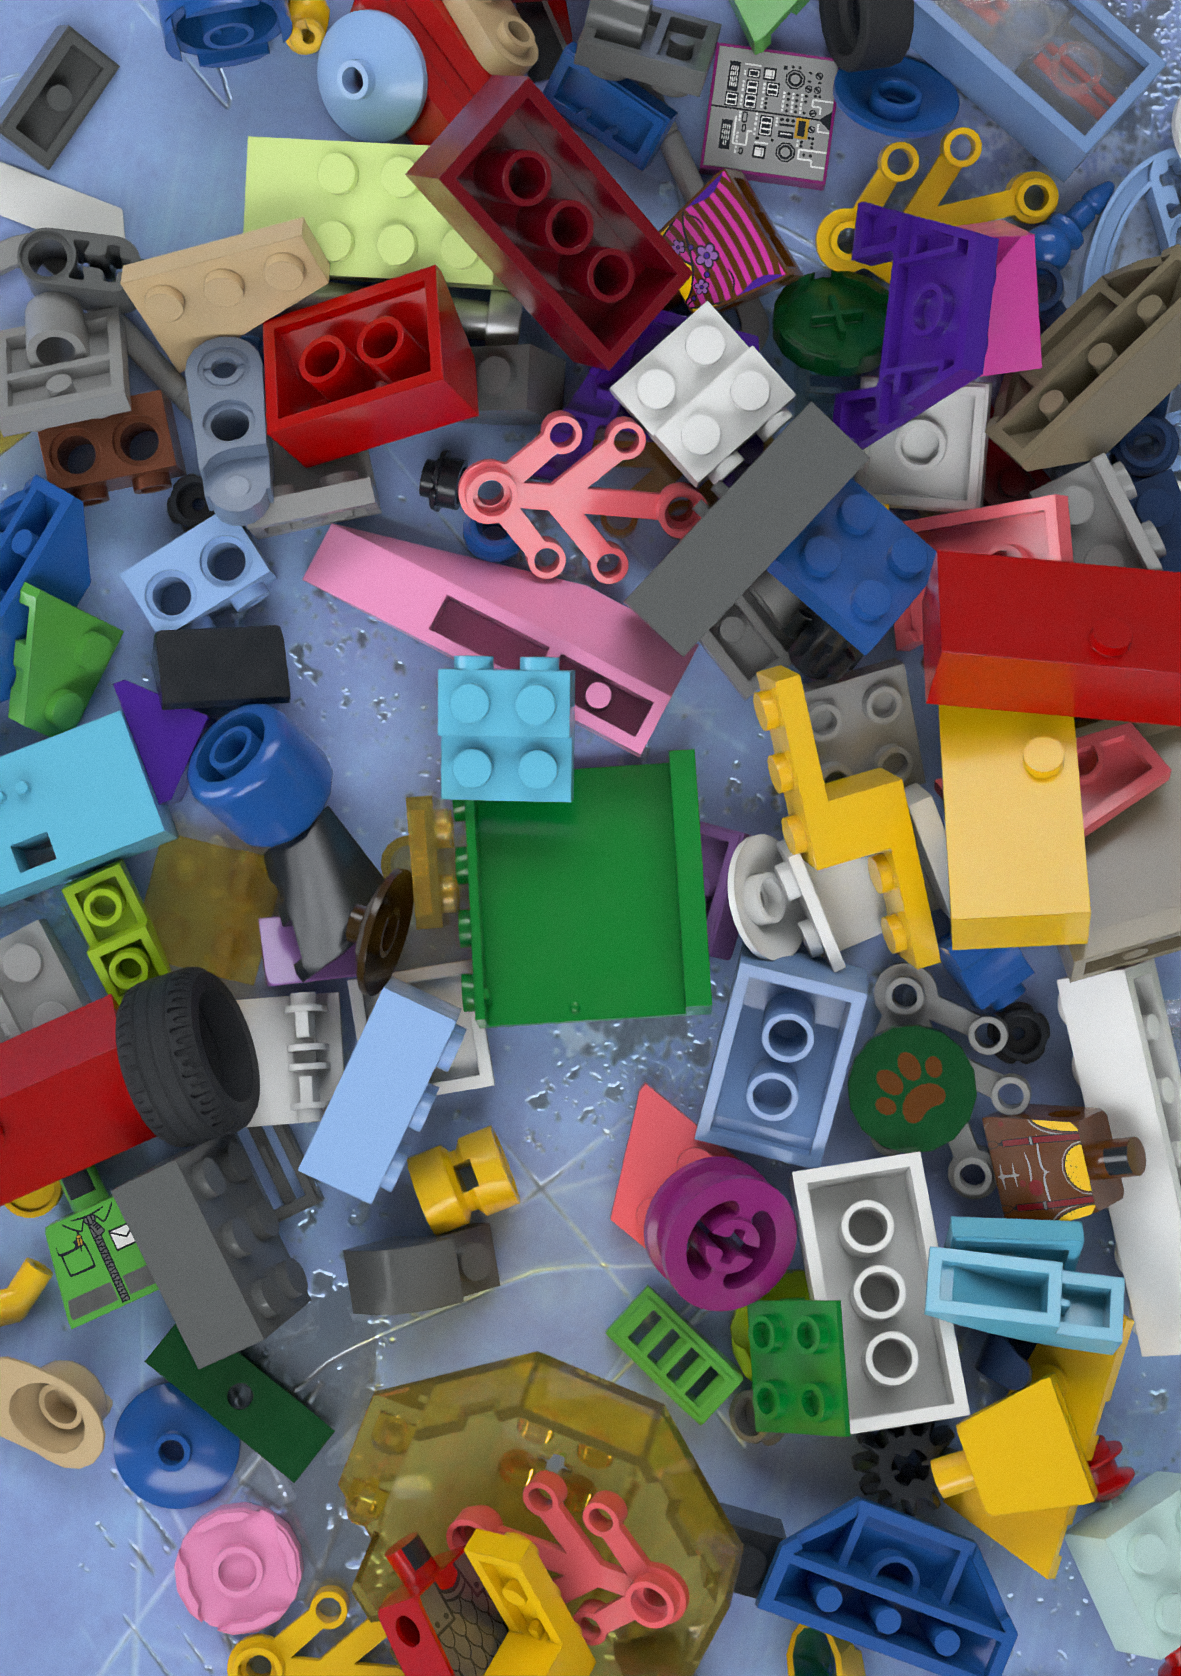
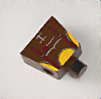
[982,1104,1146,1221]

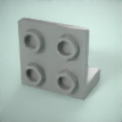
[236,439,382,540]

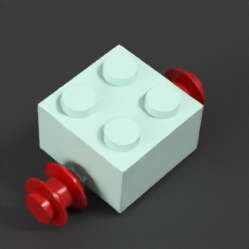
[1064,1435,1181,1676]

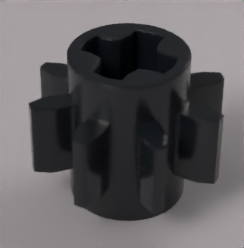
[783,606,864,681]

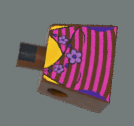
[658,168,804,315]

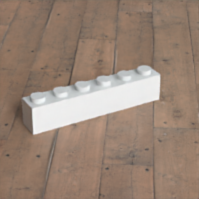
[1056,958,1181,1357]

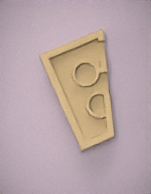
[120,217,330,373]

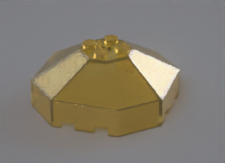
[338,1351,744,1676]

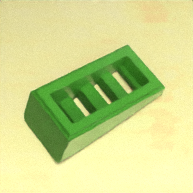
[605,1284,743,1426]

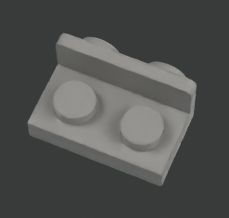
[1028,453,1167,571]

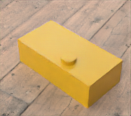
[938,705,1091,950]

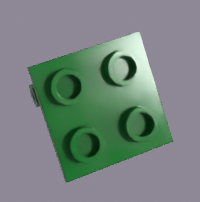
[747,1297,851,1437]

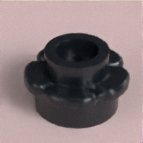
[419,449,468,512]
[167,474,215,533]
[987,1002,1050,1064]

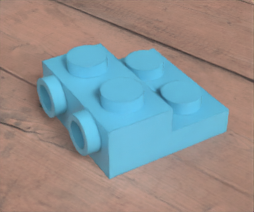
[438,655,576,802]

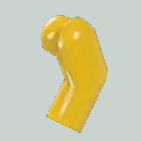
[286,0,330,55]

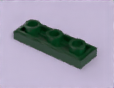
[144,1323,335,1483]

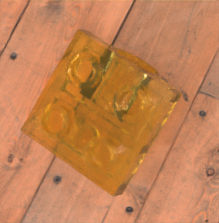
[381,795,460,930]

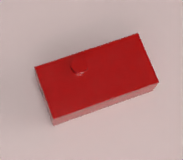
[922,550,1181,727]
[0,994,157,1207]

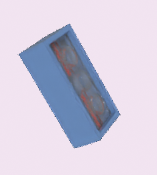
[910,0,1167,183]

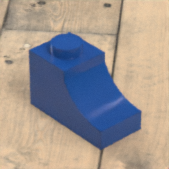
[937,929,1035,1011]

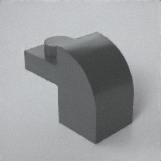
[343,1223,500,1315]

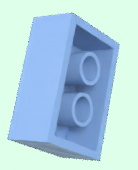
[298,976,467,1204]

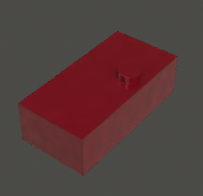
[405,75,693,371]

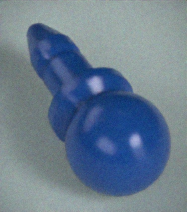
[1029,181,1115,274]

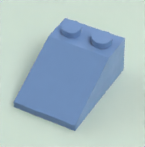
[694,941,868,1169]

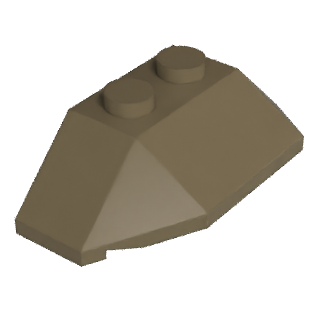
[985,244,1181,471]

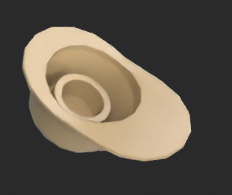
[0,1357,113,1469]

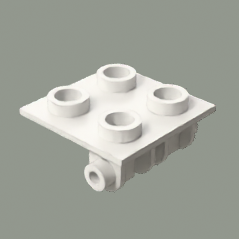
[236,992,345,1127]

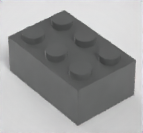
[111,1134,312,1369]

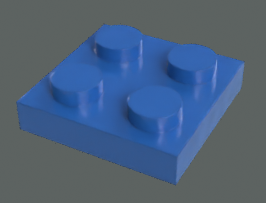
[766,478,936,656]

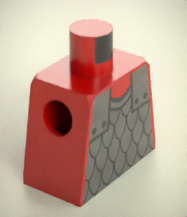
[378,1532,509,1676]

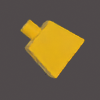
[930,1372,1099,1516]

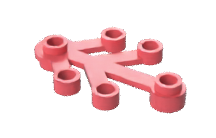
[458,410,708,584]
[446,1470,690,1646]

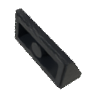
[151,625,291,710]

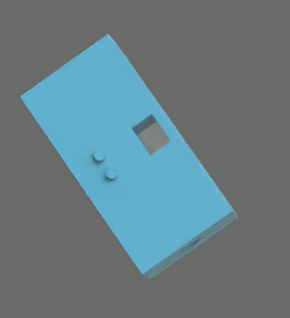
[0,711,180,908]

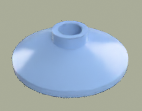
[317,9,428,143]

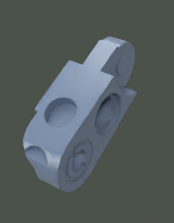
[185,336,275,526]

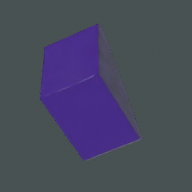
[113,679,217,806]

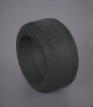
[115,967,260,1147]

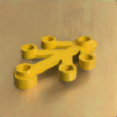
[815,127,1059,285]
[227,1585,405,1676]

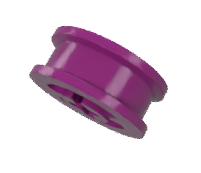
[644,1156,797,1311]

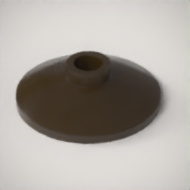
[346,868,415,996]

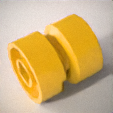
[407,1125,520,1236]

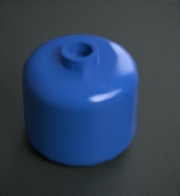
[187,704,333,847]

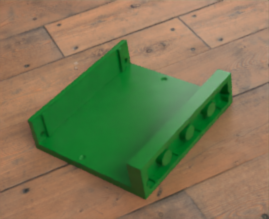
[452,749,712,1029]

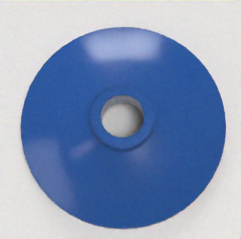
[833,57,960,138]
[113,1381,241,1509]

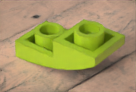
[61,858,172,1006]

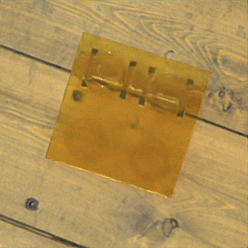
[144,835,279,986]

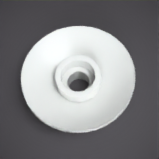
[728,834,806,961]

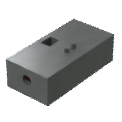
[623,401,870,657]

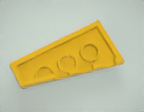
[943,1314,1134,1579]

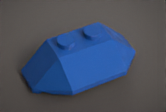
[0,475,91,703]
[755,1496,1018,1676]

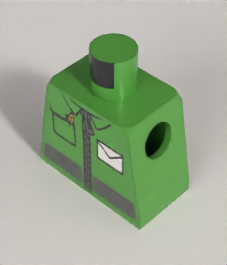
[45,1164,159,1329]

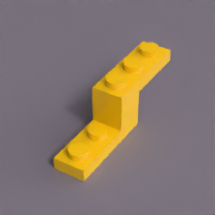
[753,665,941,970]
[464,1528,596,1676]

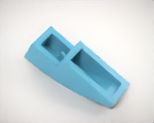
[924,1246,1125,1355]

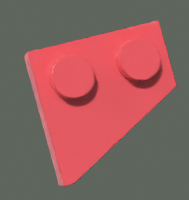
[610,1082,739,1249]

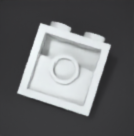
[610,301,796,488]

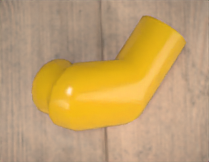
[0,1258,53,1327]

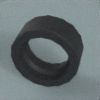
[819,0,914,73]

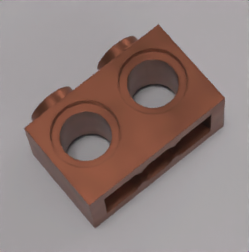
[38,390,187,507]

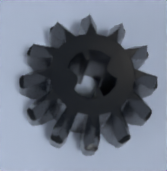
[851,1421,958,1517]

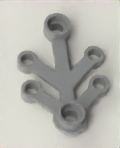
[848,962,1031,1199]

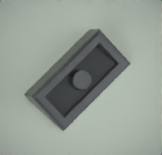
[0,25,120,170]

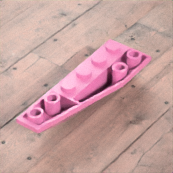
[302,523,699,757]

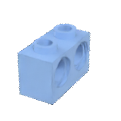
[119,514,278,632]

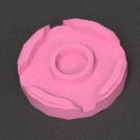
[174,1502,304,1635]

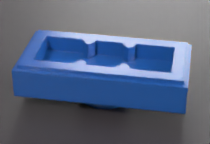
[543,41,678,172]

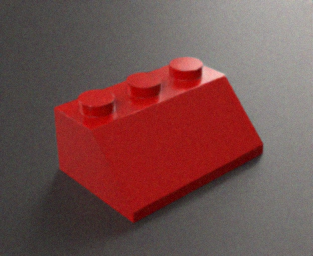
[263,264,479,468]

